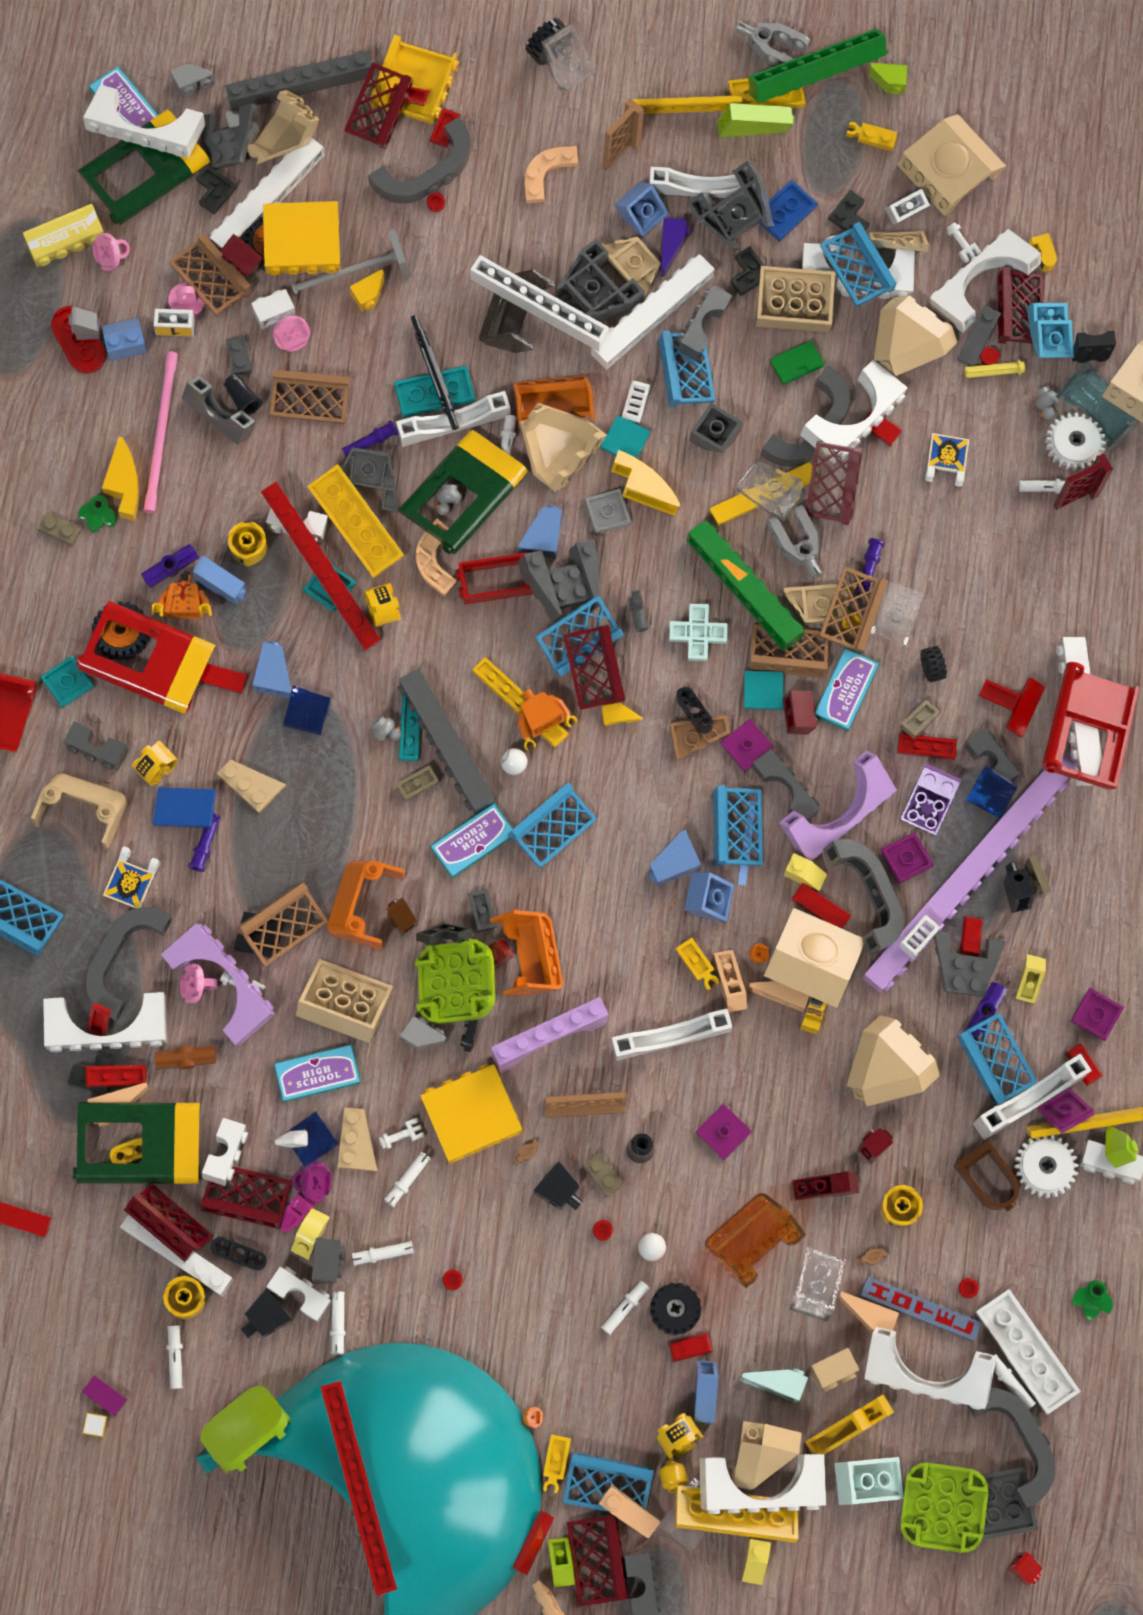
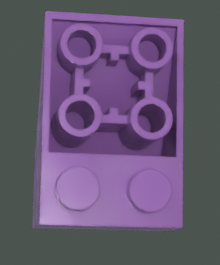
[901,764,961,835]

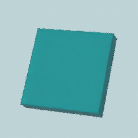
[600,415,651,459]
[303,564,356,613]
[40,656,94,709]
[744,671,783,711]

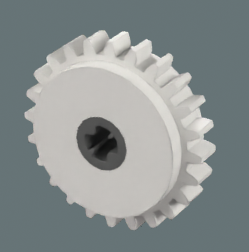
[1045,413,1106,472]
[1014,1135,1078,1199]

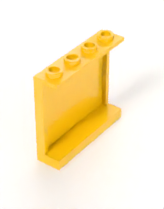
[371,34,459,125]
[263,201,341,275]
[420,1064,523,1164]

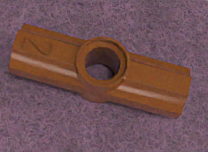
[154,1046,217,1070]

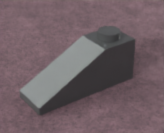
[957,305,1001,367]

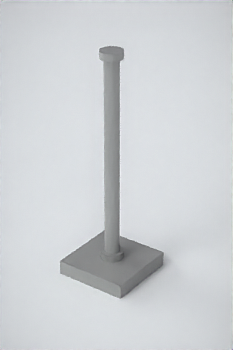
[291,229,411,294]

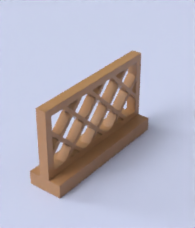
[603,98,644,170]
[169,233,252,317]
[270,369,350,424]
[819,566,888,654]
[749,624,829,678]
[236,882,328,967]
[544,1092,627,1118]

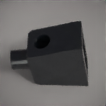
[1004,863,1035,913]
[533,1161,583,1211]
[241,1289,292,1338]

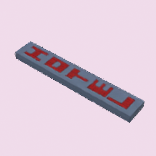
[860,1277,981,1342]

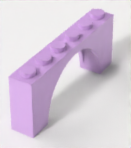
[779,750,897,861]
[161,923,276,1046]
[491,997,609,1074]

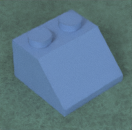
[614,181,669,237]
[102,318,147,361]
[684,872,734,922]

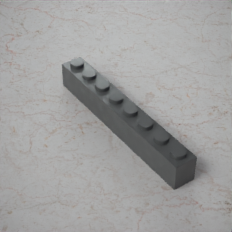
[225,51,373,112]
[397,668,495,815]

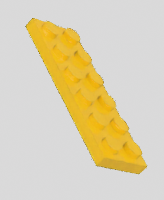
[307,464,405,578]
[675,1485,798,1543]

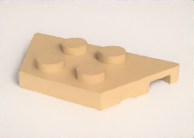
[601,237,661,299]
[783,583,857,625]

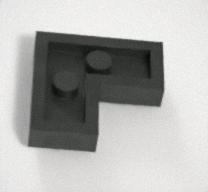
[196,165,237,215]
[828,190,869,231]
[730,246,765,296]
[416,923,472,945]
[67,1050,118,1094]

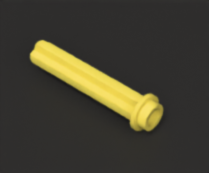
[965,360,1025,378]

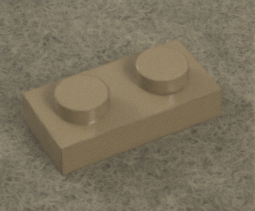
[38,512,82,546]
[900,700,940,739]
[396,765,439,802]
[1025,855,1051,897]
[583,1153,623,1197]

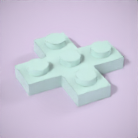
[669,604,727,661]

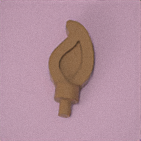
[513,1139,538,1165]
[856,1249,888,1265]

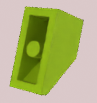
[869,63,907,95]
[1105,1126,1138,1168]
[548,1537,575,1587]

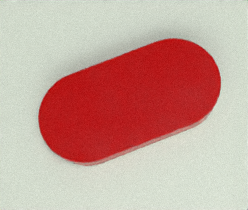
[51,306,106,374]

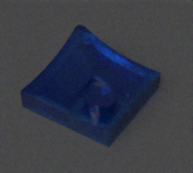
[283,685,331,736]
[966,766,1018,818]
[283,1111,339,1167]

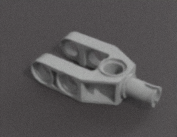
[736,21,810,66]
[766,505,823,579]

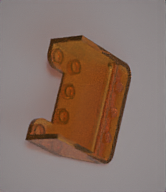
[705,1193,806,1288]

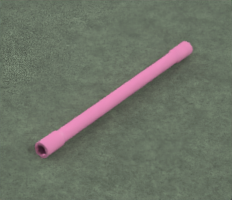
[143,351,178,514]

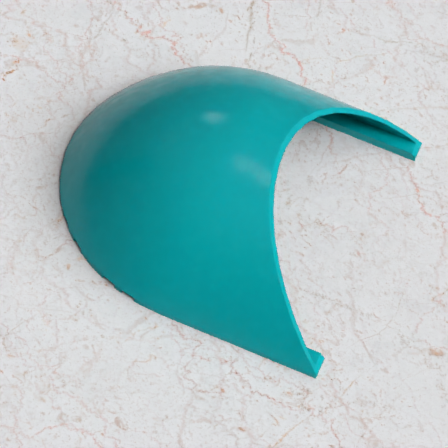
[196,1343,542,1615]

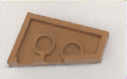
[669,715,730,762]

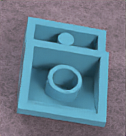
[1027,303,1074,358]

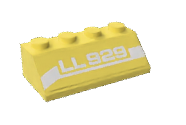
[23,204,104,267]

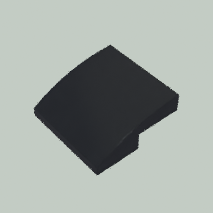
[234,912,285,958]

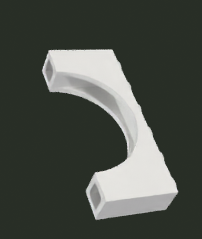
[83,85,205,158]
[930,229,1041,333]
[801,243,915,299]
[800,359,907,464]
[44,992,167,1052]
[973,1054,1092,1140]
[864,1327,997,1410]
[699,1454,826,1514]

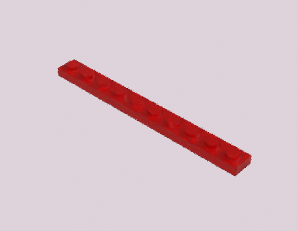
[261,481,381,651]
[321,1381,398,1596]

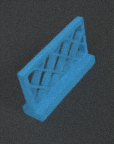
[820,222,897,307]
[658,330,715,407]
[534,595,624,676]
[507,782,597,869]
[713,785,763,866]
[0,880,64,957]
[956,1012,1038,1106]
[563,1452,654,1512]

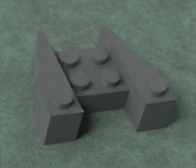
[687,161,774,250]
[555,238,645,322]
[517,540,599,622]

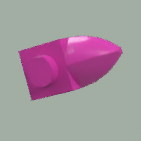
[281,1193,315,1232]

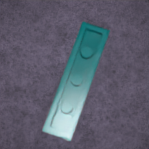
[399,695,420,762]

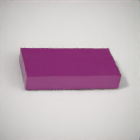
[82,1375,128,1416]

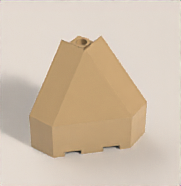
[247,90,319,165]
[874,295,957,376]
[520,403,607,492]
[846,1015,939,1107]
[731,1421,802,1491]

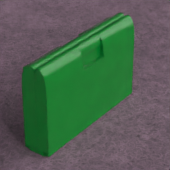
[769,340,824,385]

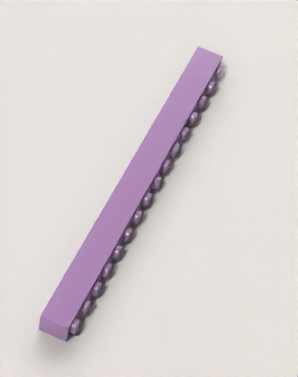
[862,750,1074,994]

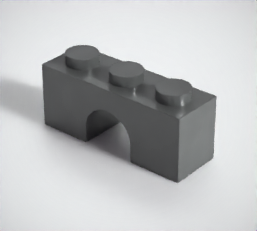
[63,721,129,770]
[963,728,1019,791]
[624,1553,661,1615]

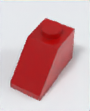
[1007,1551,1042,1585]

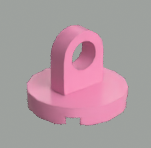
[93,233,130,271]
[168,282,206,317]
[272,316,310,352]
[180,964,218,1003]

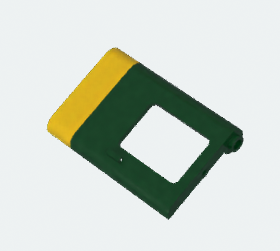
[77,109,210,225]
[397,430,528,554]
[73,1102,200,1184]

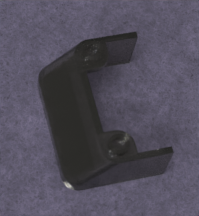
[479,269,556,353]

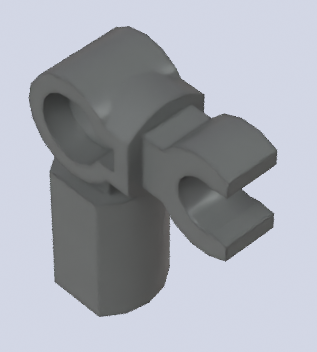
[628,590,648,632]

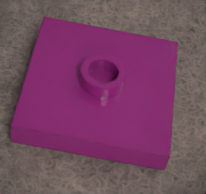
[720,719,775,773]
[880,832,934,884]
[1070,988,1124,1042]
[1037,1088,1094,1134]
[695,1104,752,1160]

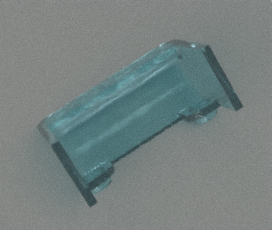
[1056,369,1141,447]

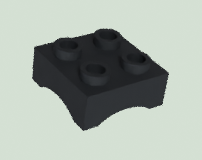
[1072,330,1116,363]

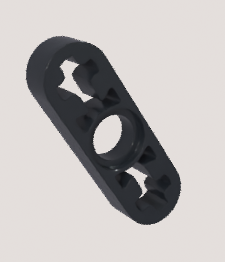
[676,687,713,734]
[210,1237,267,1271]

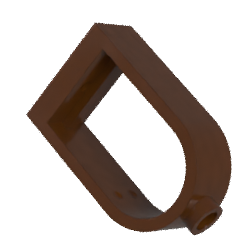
[954,1140,1019,1212]

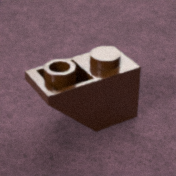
[386,897,417,936]

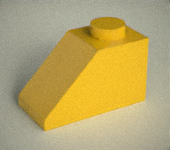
[350,269,384,312]

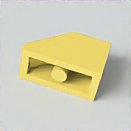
[784,853,827,892]
[1016,954,1046,1004]
[742,1539,771,1585]

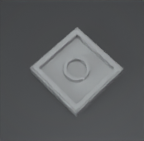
[584,489,632,535]

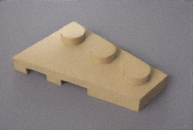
[868,231,929,252]
[217,760,287,814]
[337,1107,378,1172]

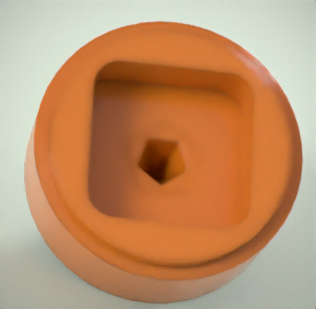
[749,943,769,964]
[522,1407,543,1428]

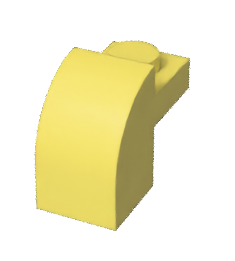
[291,1208,330,1260]

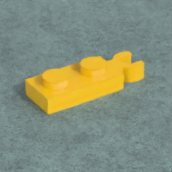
[846,122,898,152]
[675,938,719,991]
[543,1434,571,1494]

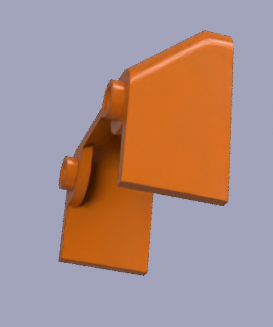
[513,375,595,428]
[327,861,405,950]
[489,910,563,997]

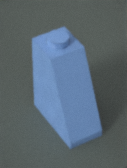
[518,506,562,558]
[193,555,247,605]
[252,641,292,699]
[647,830,701,887]
[694,1360,719,1425]

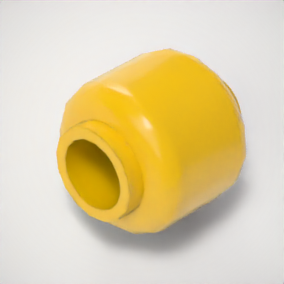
[659,1460,688,1493]

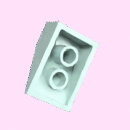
[739,1368,808,1404]
[834,1457,904,1505]

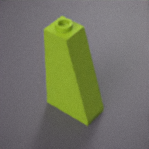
[717,103,794,137]

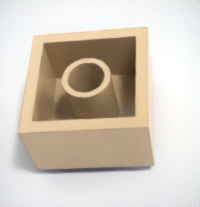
[808,1348,859,1392]

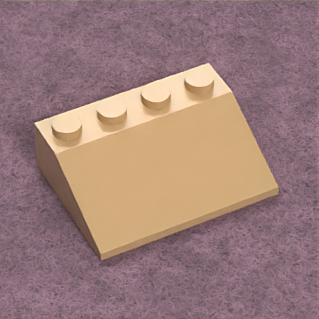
[755,266,835,333]
[296,959,393,1043]

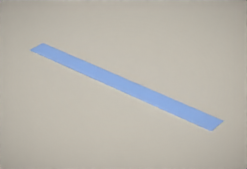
[738,801,756,886]

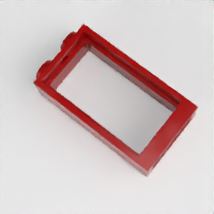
[455,553,533,605]

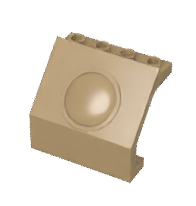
[897,114,1006,216]
[1102,340,1143,423]
[764,908,865,1008]

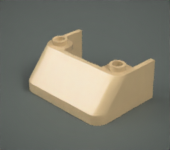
[31,773,127,851]

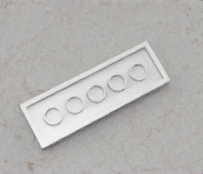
[975,1289,1081,1415]

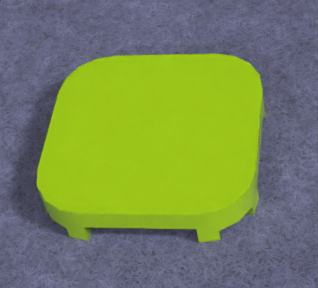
[415,939,495,1024]
[200,1386,291,1474]
[900,1462,989,1553]

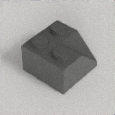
[689,403,743,453]
[312,1238,345,1284]

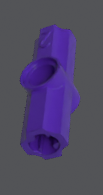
[141,544,199,588]
[965,981,1007,1041]

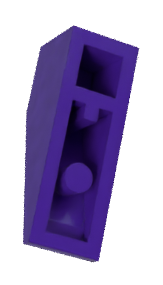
[660,218,689,277]

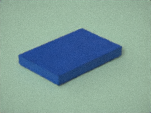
[759,180,818,242]
[153,787,216,828]

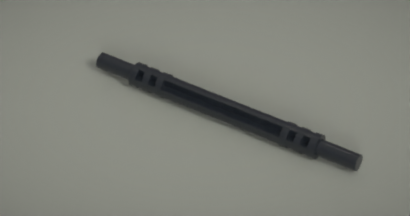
[411,315,459,430]

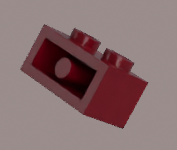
[220,234,265,277]
[783,691,817,735]
[858,1128,894,1164]

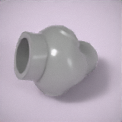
[1035,387,1059,420]
[435,485,462,516]
[371,715,401,741]

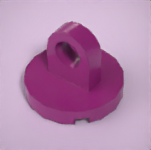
[292,1162,332,1203]

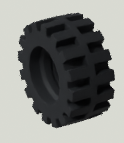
[920,646,947,683]

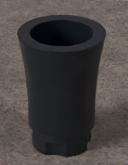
[223,374,262,416]
[626,1133,654,1163]

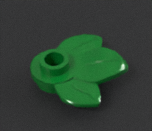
[78,495,116,533]
[1072,1280,1113,1320]

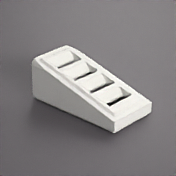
[622,380,650,424]
[899,915,941,959]
[275,1130,308,1148]

